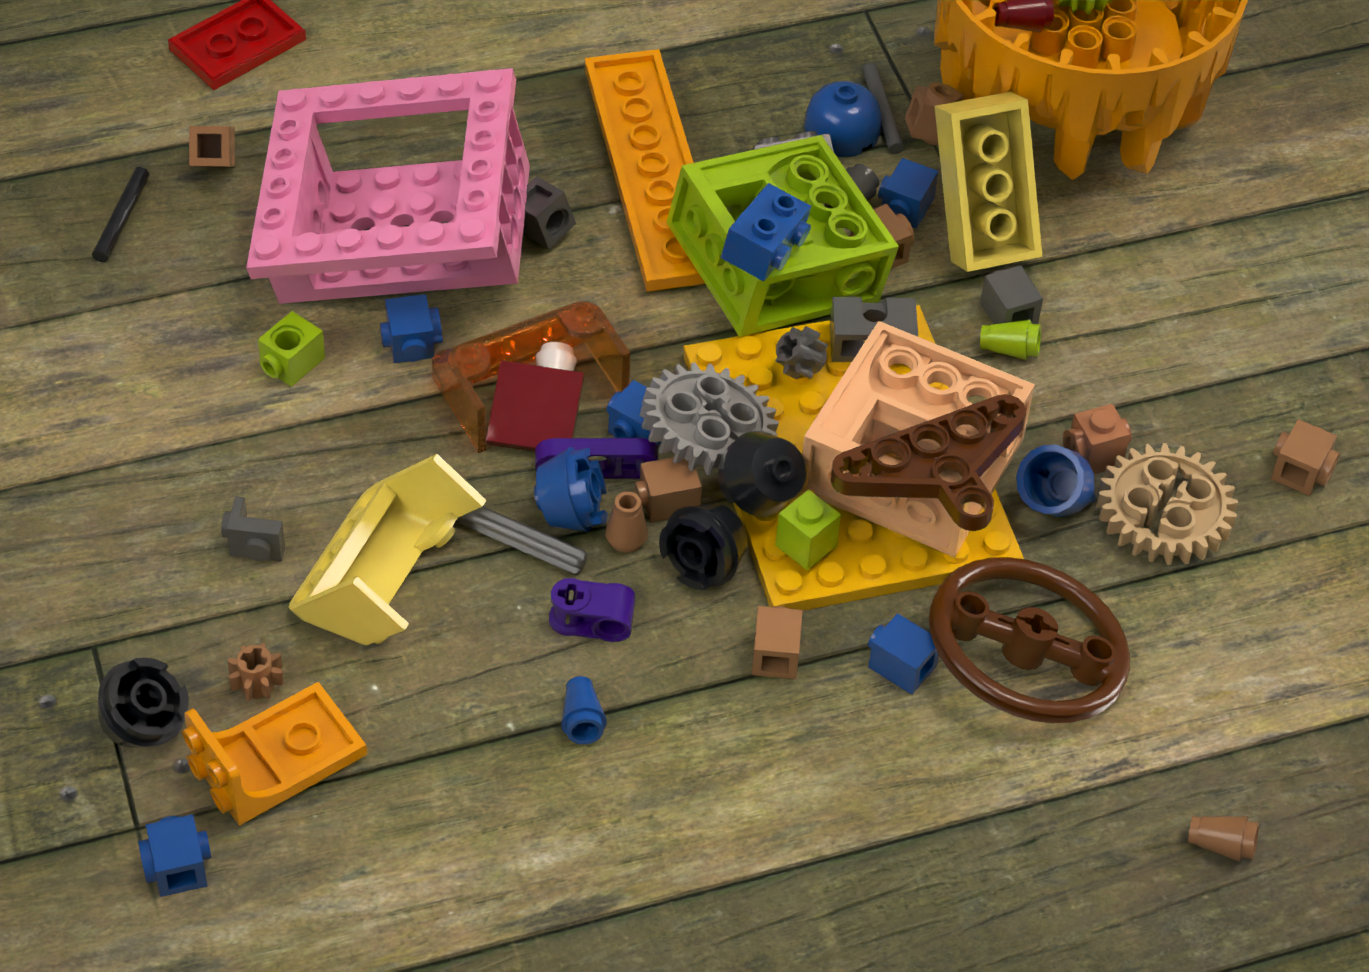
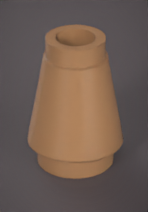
[605,492,648,553]
[1188,816,1259,862]

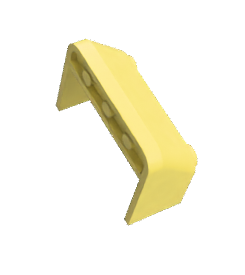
[289,454,486,646]

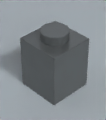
[980,265,1043,324]

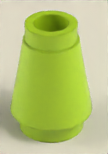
[980,320,1041,361]

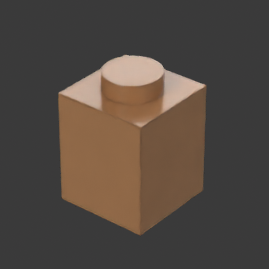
[189,126,235,167]
[634,457,702,523]
[752,606,803,679]

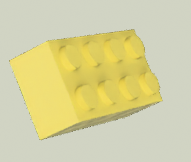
[934,92,1043,272]

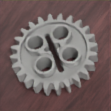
[640,362,779,475]

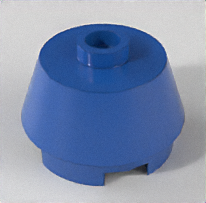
[534,447,608,532]

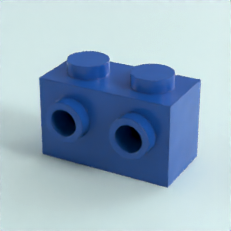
[720,183,812,282]

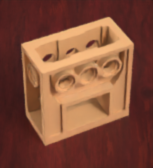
[801,321,1035,557]

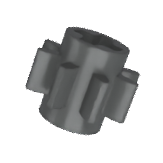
[775,326,828,379]

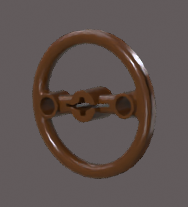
[929,557,1130,724]

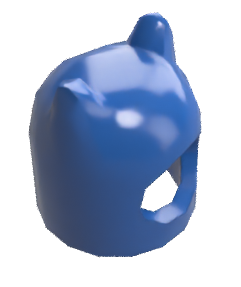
[1016,444,1096,517]

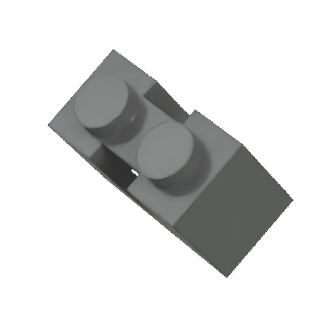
[829,297,918,362]

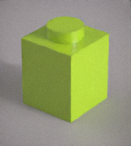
[775,489,841,571]

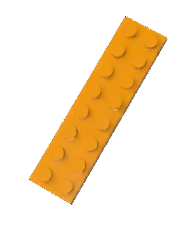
[584,49,705,292]

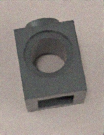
[523,176,576,249]

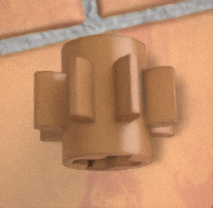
[227,643,284,701]

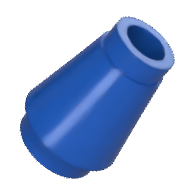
[561,676,607,744]

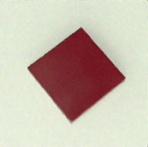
[486,360,584,452]

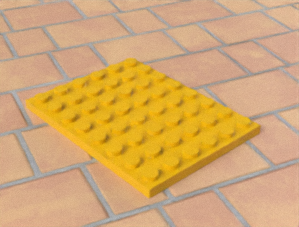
[683,305,1024,611]

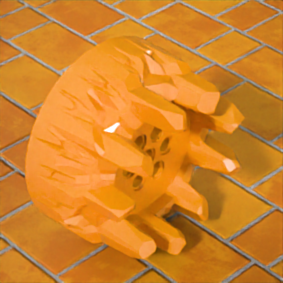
[934,0,1248,180]

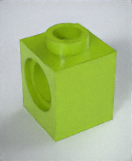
[258,311,325,387]

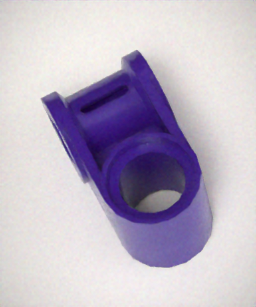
[549,578,636,642]

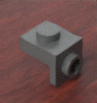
[221,496,285,561]

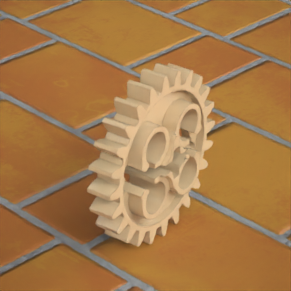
[1096,443,1238,565]

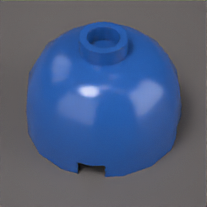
[804,81,882,157]

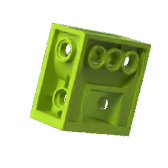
[666,135,899,337]

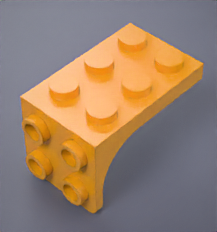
[182,682,367,826]

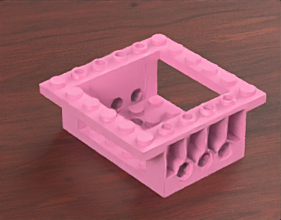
[246,68,530,304]

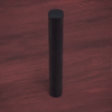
[92,167,150,262]

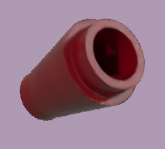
[992,0,1054,32]

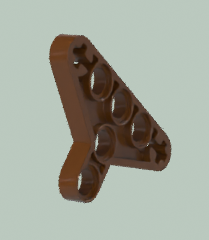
[830,394,1026,531]

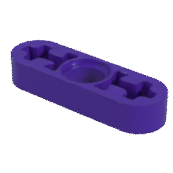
[535,438,659,479]

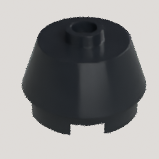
[718,431,806,517]
[659,503,747,590]
[98,658,189,748]

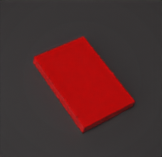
[168,0,306,90]

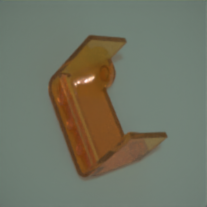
[432,301,630,453]

